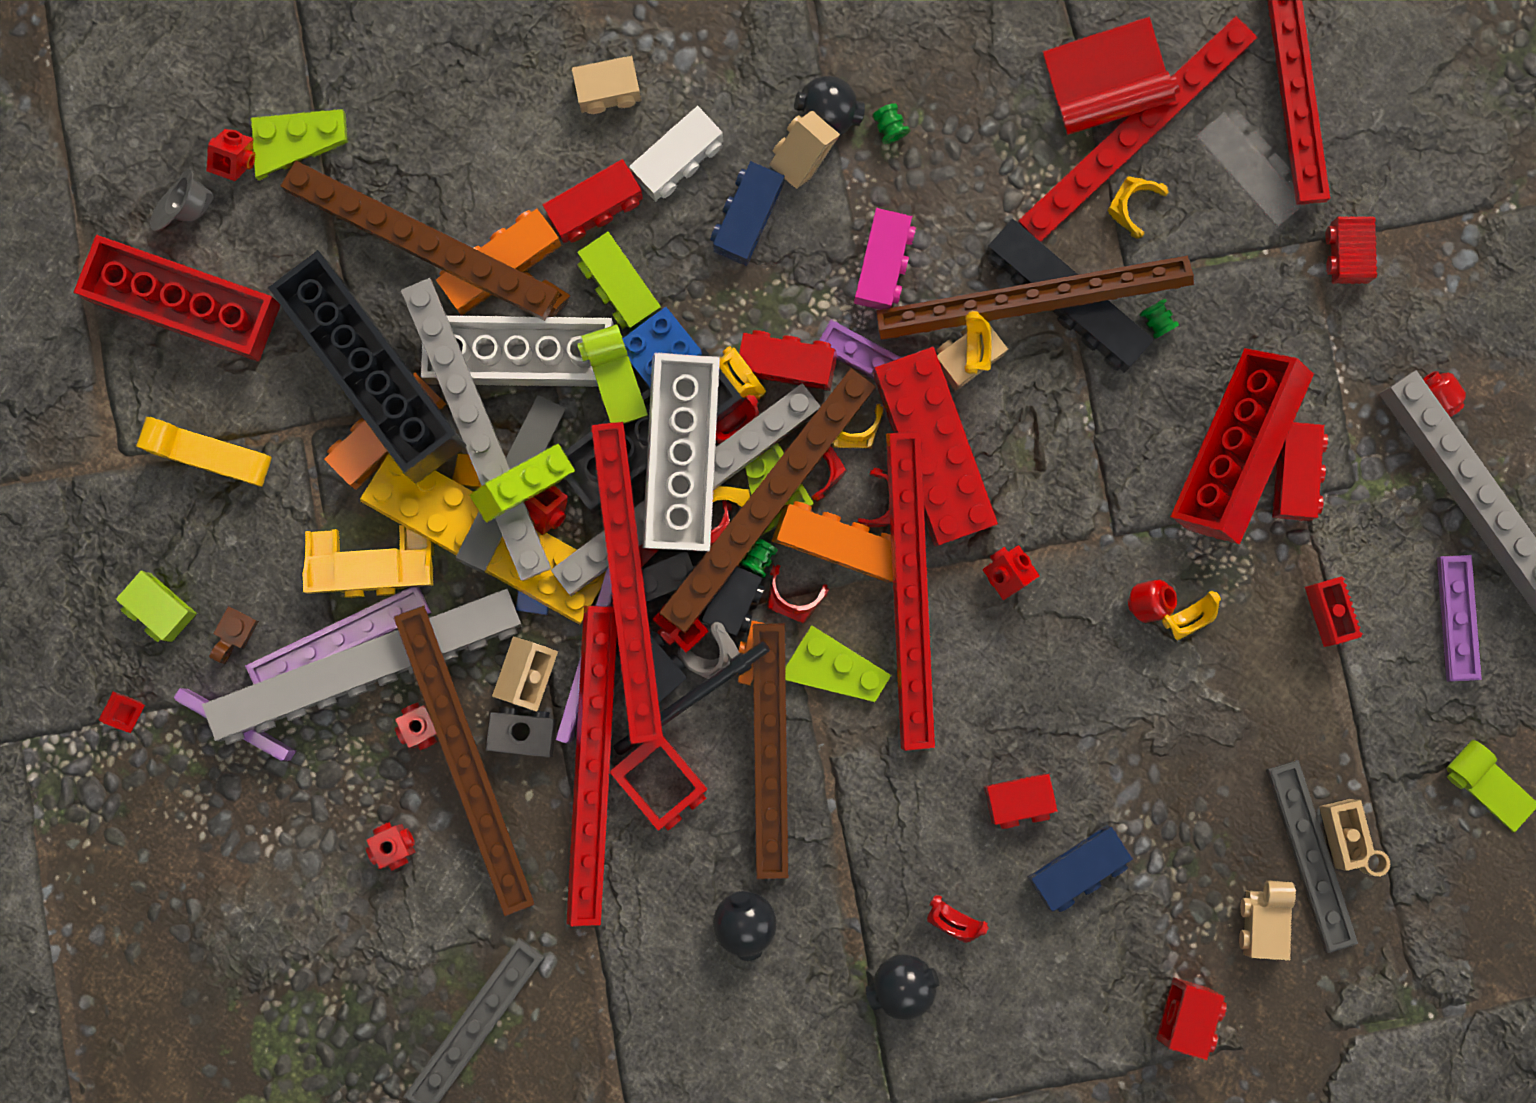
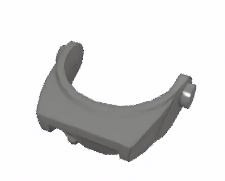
[678,622,739,679]

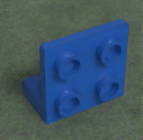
[622,307,702,388]

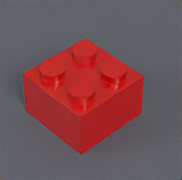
[1156,977,1226,1060]

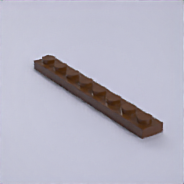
[753,623,788,879]

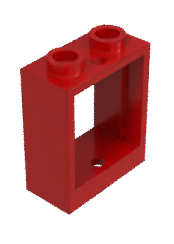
[610,734,708,831]

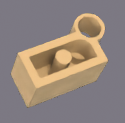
[1319,799,1390,876]
[1239,881,1296,960]

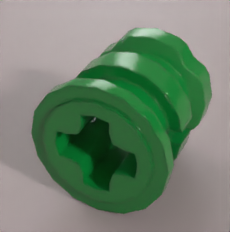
[872,103,911,144]
[1139,298,1179,339]
[739,538,778,578]

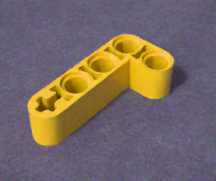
[136,416,272,487]

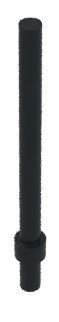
[613,641,770,755]

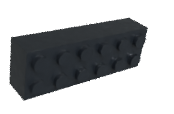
[564,348,742,514]

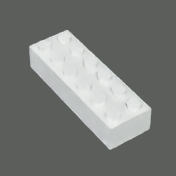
[421,316,614,387]
[643,353,720,551]

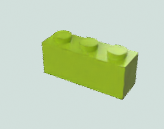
[577,232,662,332]
[469,444,575,523]

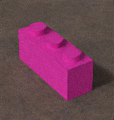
[854,208,916,310]

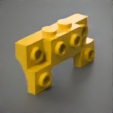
[303,525,434,598]

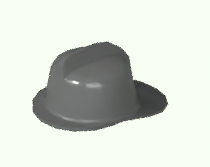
[150,169,213,231]

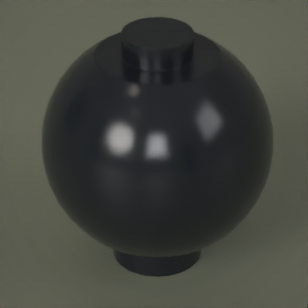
[794,76,865,136]
[713,891,777,961]
[866,954,939,1020]

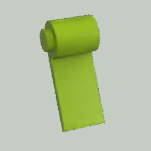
[577,324,648,424]
[1446,740,1536,832]

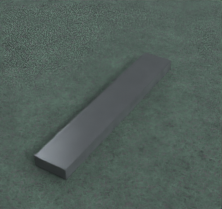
[455,395,566,573]
[1266,760,1358,953]
[403,938,545,1103]

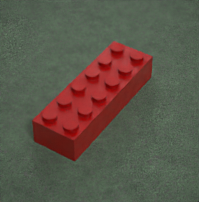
[73,235,281,362]
[872,346,998,547]
[1170,348,1314,545]

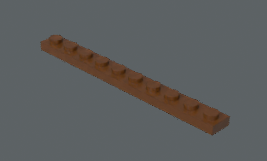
[280,161,560,321]
[876,255,1194,340]
[660,368,876,634]
[393,605,535,916]

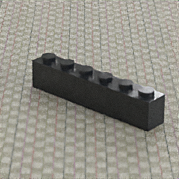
[985,218,1154,373]

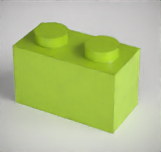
[116,570,197,642]

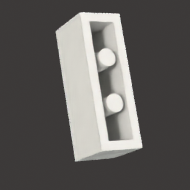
[629,106,723,202]

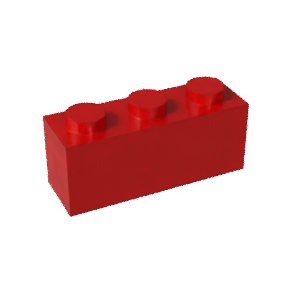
[542,159,643,244]
[739,330,838,391]
[1272,422,1328,521]

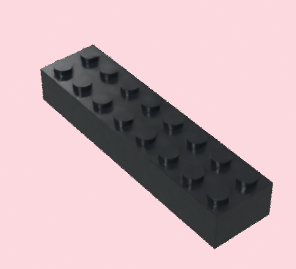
[268,250,467,484]

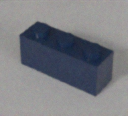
[710,161,784,266]
[1028,825,1133,912]

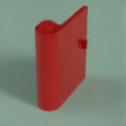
[1043,16,1180,135]

